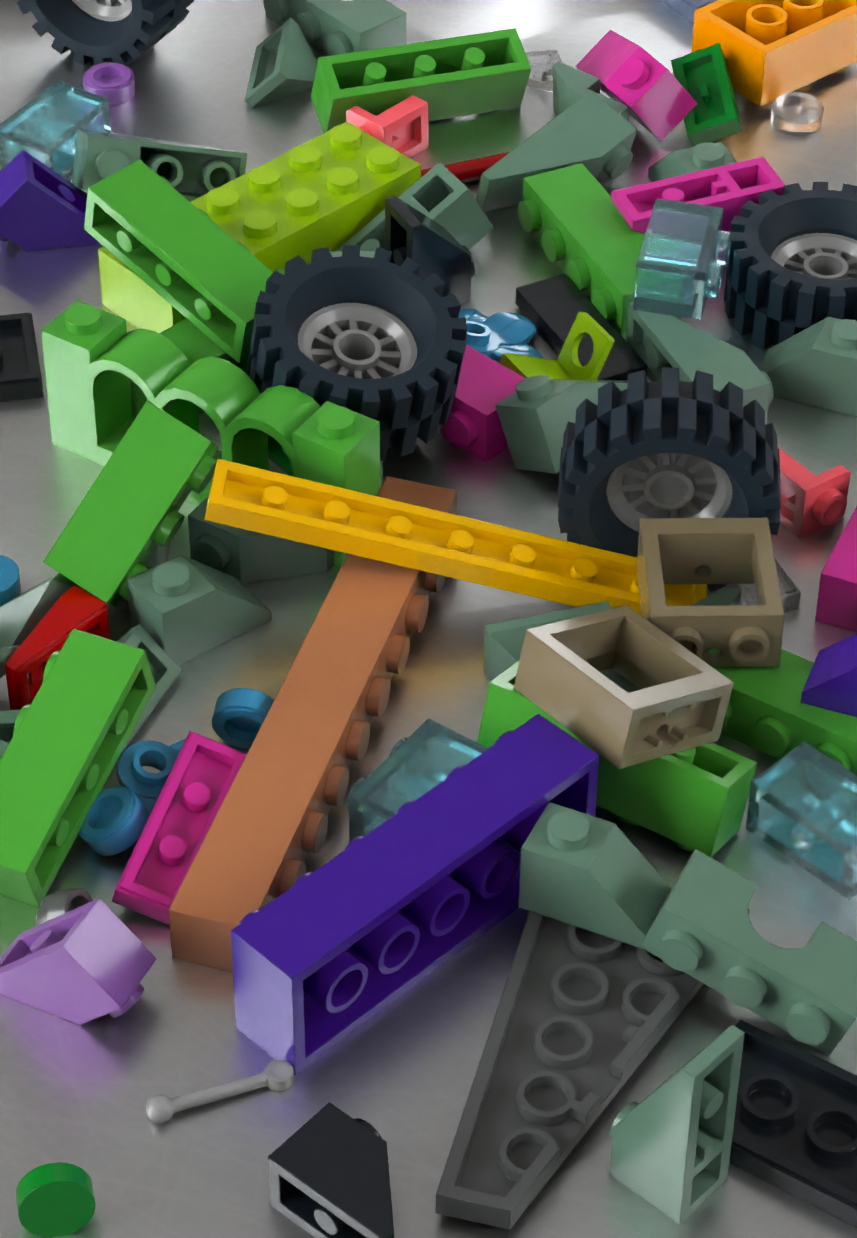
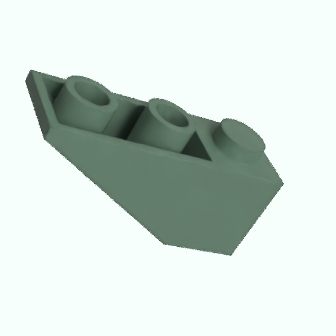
[72,129,247,201]

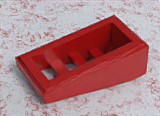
[4,585,110,710]

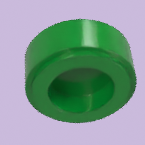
[16,1162,96,1237]

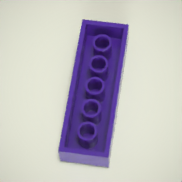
[231,714,599,1075]

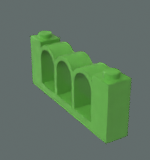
[41,300,380,567]

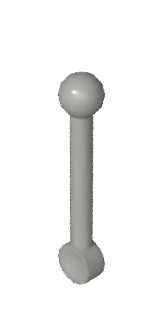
[145,1059,294,1123]

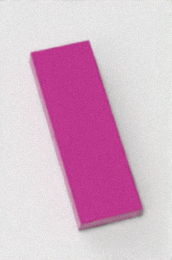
[112,731,247,925]

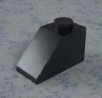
[385,196,475,305]
[267,1102,394,1238]

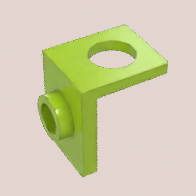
[499,312,615,380]

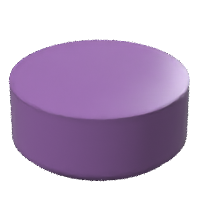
[83,62,135,106]

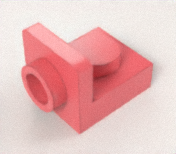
[346,95,429,158]
[778,447,851,538]

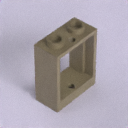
[637,517,785,667]
[514,605,734,769]

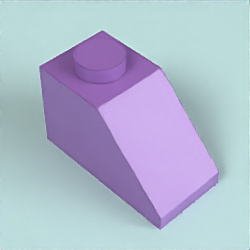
[0,898,157,1025]

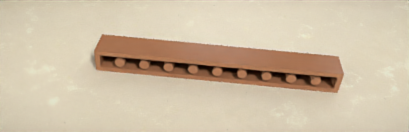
[169,476,457,973]

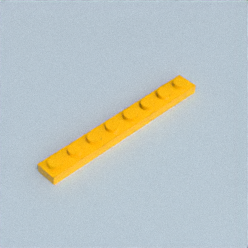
[204,459,707,616]

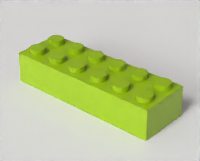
[98,122,421,333]

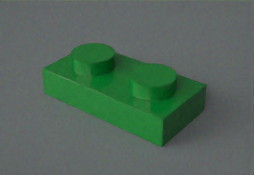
[671,43,743,147]

